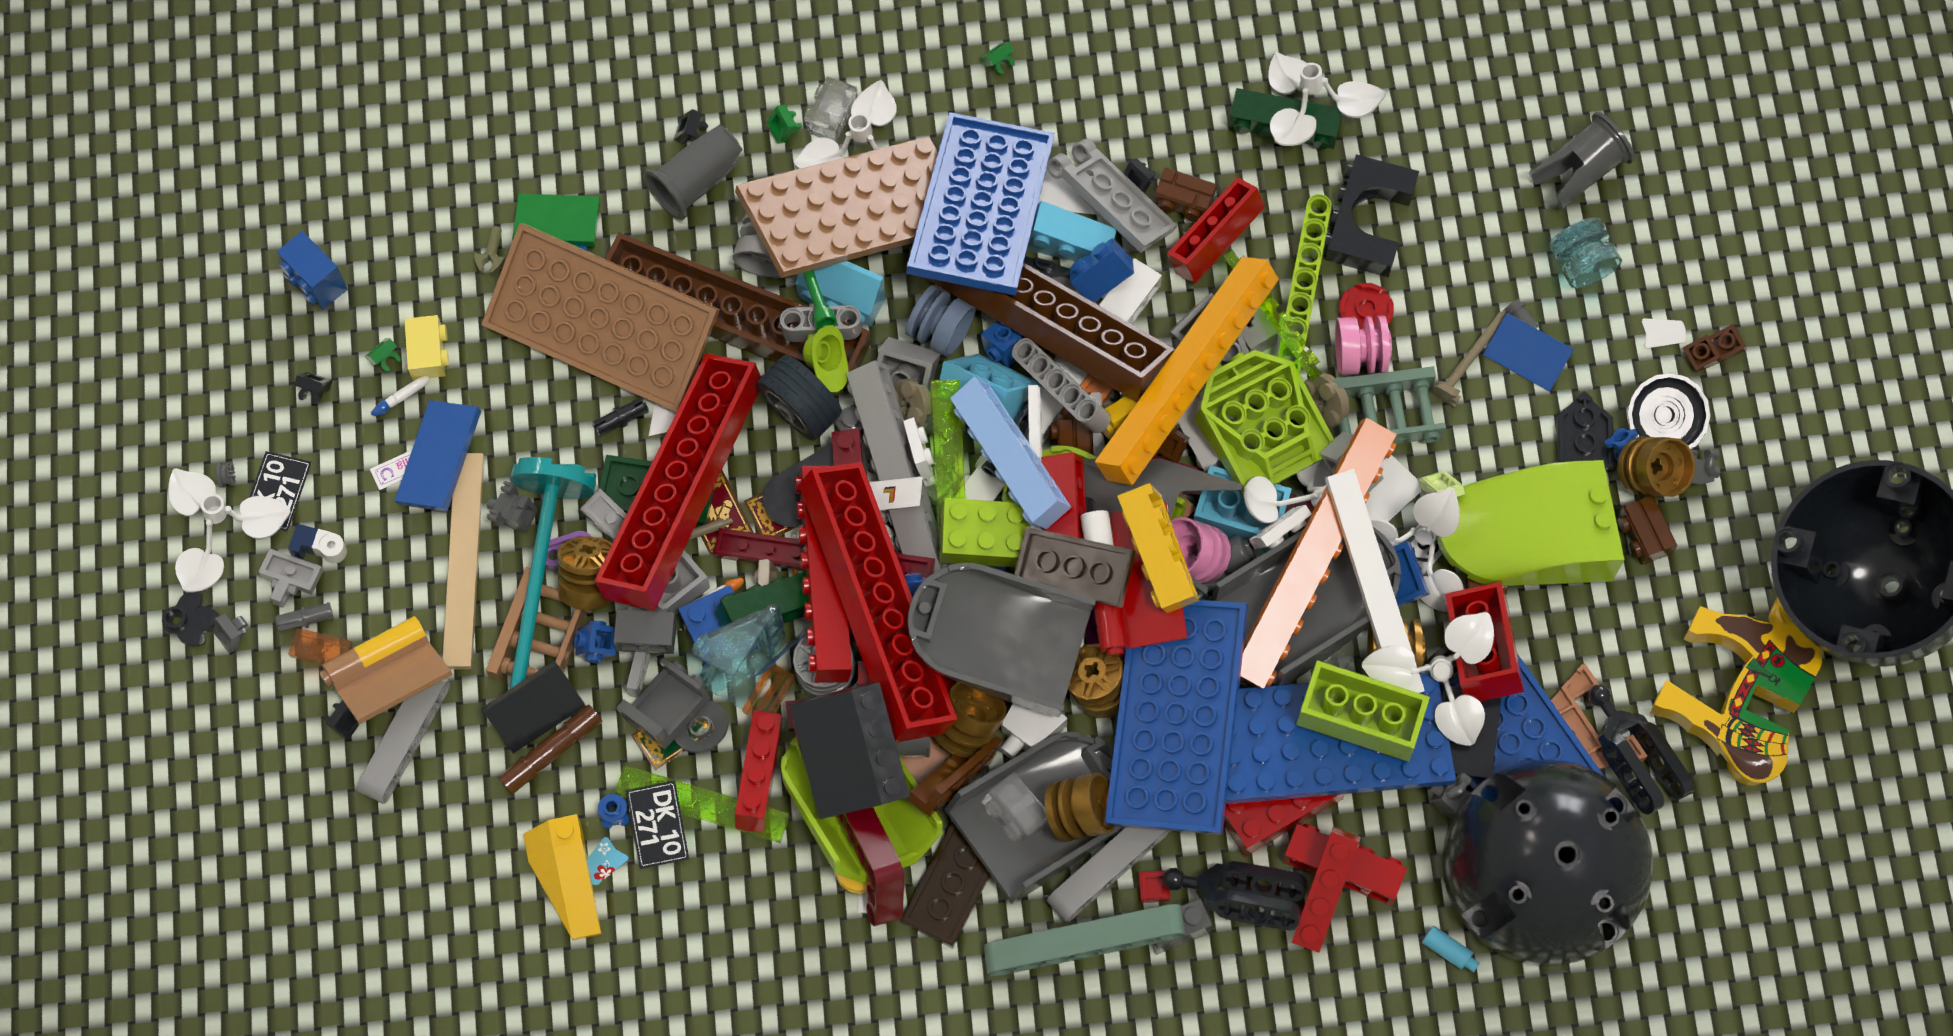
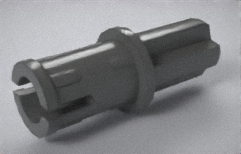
[275,602,334,632]

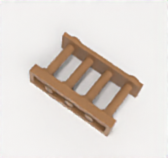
[486,567,593,682]

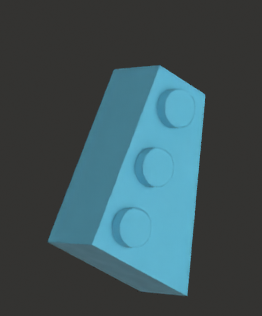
[1027,201,1116,261]

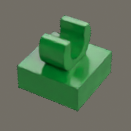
[980,42,1015,75]
[766,105,802,143]
[365,338,401,372]

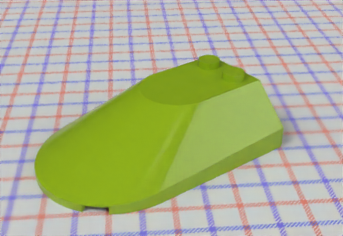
[781,737,943,883]

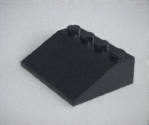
[788,681,910,819]

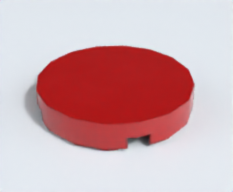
[1339,283,1394,329]

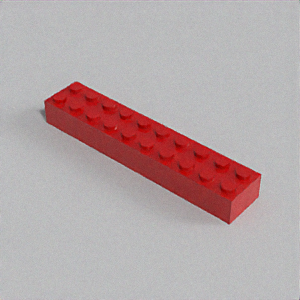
[595,353,761,611]
[799,462,958,743]

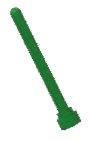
[803,270,837,330]

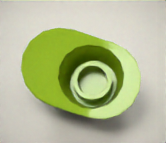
[803,325,849,392]

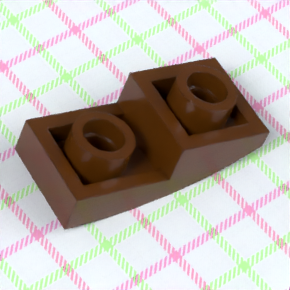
[1683,324,1747,372]

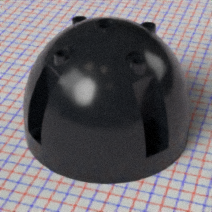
[1771,460,1953,667]
[1442,760,1653,966]

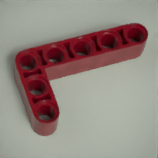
[837,807,904,927]

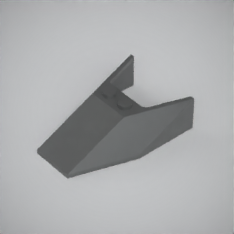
[1084,459,1243,594]

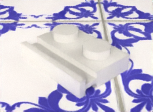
[903,417,936,487]
[1249,505,1312,549]

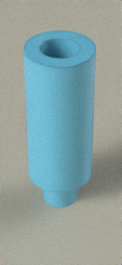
[1422,926,1480,973]

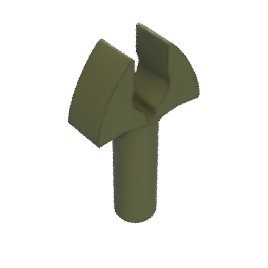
[474,226,505,277]

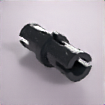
[591,396,649,437]

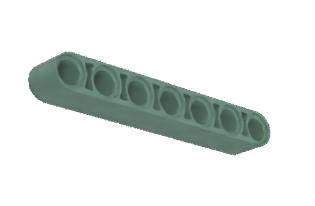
[983,904,1185,976]

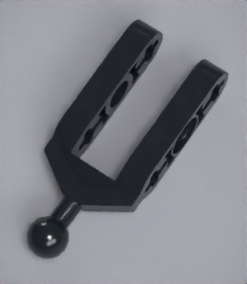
[1588,684,1694,815]
[1162,861,1308,931]

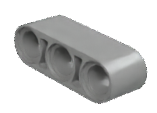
[780,305,862,342]

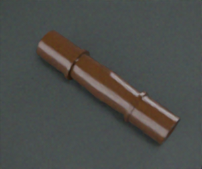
[498,704,603,795]

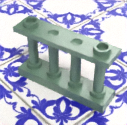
[1323,366,1446,444]

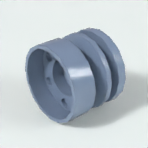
[905,284,976,358]

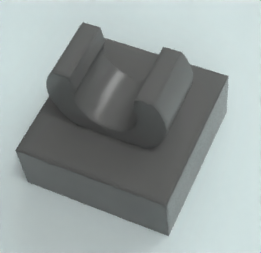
[213,613,248,653]

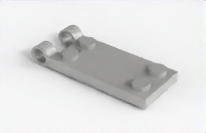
[1047,139,1177,253]

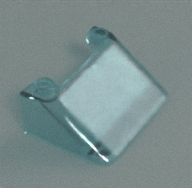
[692,604,786,709]

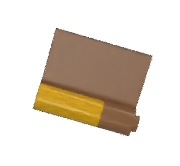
[320,616,452,724]

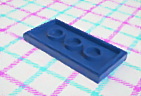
[394,400,481,512]

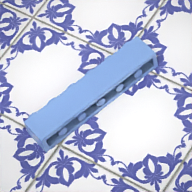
[950,376,1071,529]

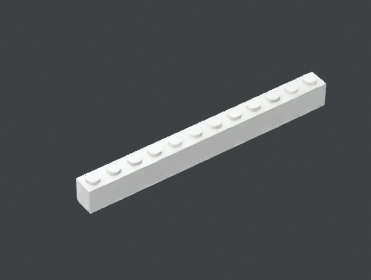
[949,258,1162,501]

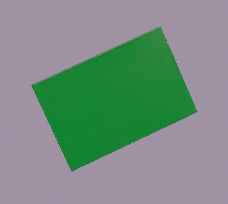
[512,194,600,247]

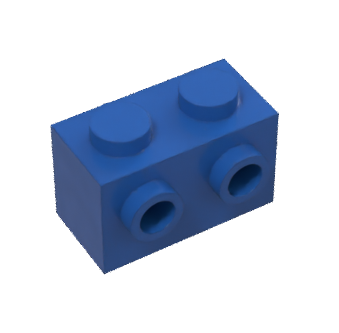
[1069,238,1134,302]

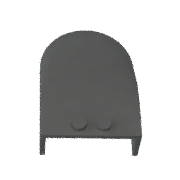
[1211,526,1401,686]
[908,563,1096,717]
[944,732,1123,904]

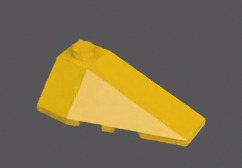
[523,814,602,940]

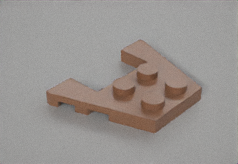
[1551,663,1647,770]

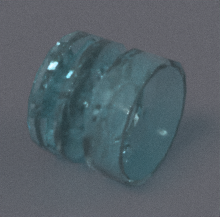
[1549,217,1622,288]

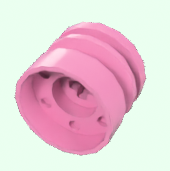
[1335,316,1392,376]
[1171,517,1231,584]

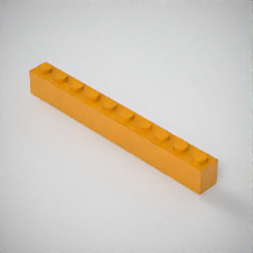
[1095,257,1279,485]

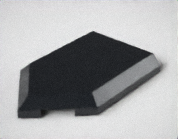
[1557,391,1615,473]

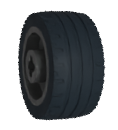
[757,355,842,441]

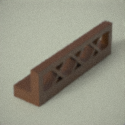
[907,736,1003,817]

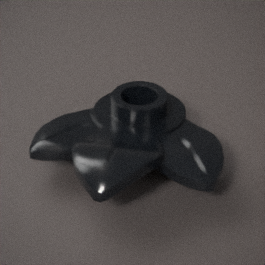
[162,592,220,646]

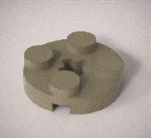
[1304,373,1349,430]
[893,379,932,429]

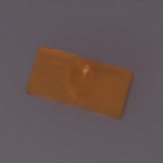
[288,628,353,665]

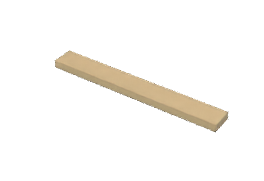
[443,453,484,669]

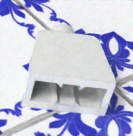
[1000,703,1067,759]

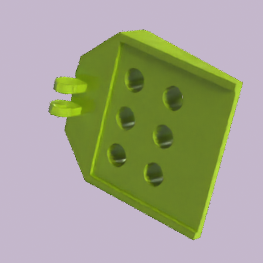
[1194,350,1334,496]

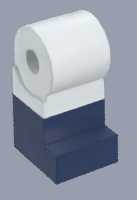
[288,524,347,564]

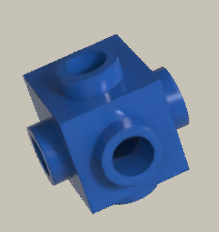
[981,321,1025,367]
[574,621,616,663]

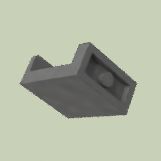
[616,658,711,749]

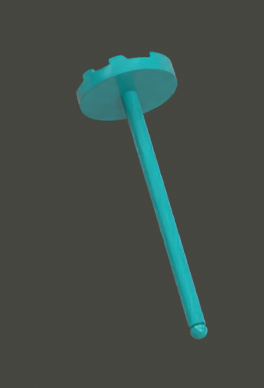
[509,457,597,690]

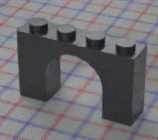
[1324,154,1419,278]

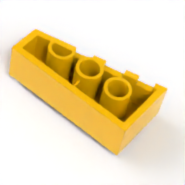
[1117,483,1200,613]

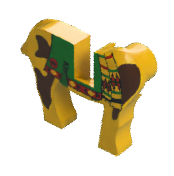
[1650,597,1822,786]

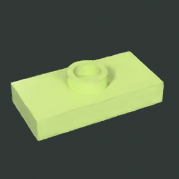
[1419,471,1465,497]

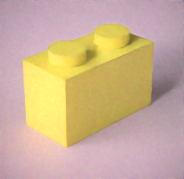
[405,315,449,380]

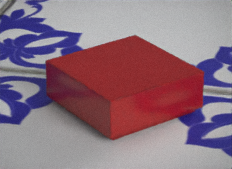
[1138,870,1171,903]

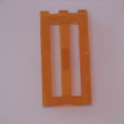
[742,664,796,716]

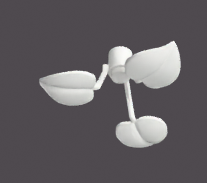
[1269,52,1386,146]
[794,80,897,169]
[1244,460,1332,523]
[169,468,291,592]
[1371,488,1464,612]
[1362,612,1494,746]

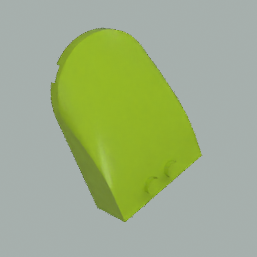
[1437,460,1624,586]

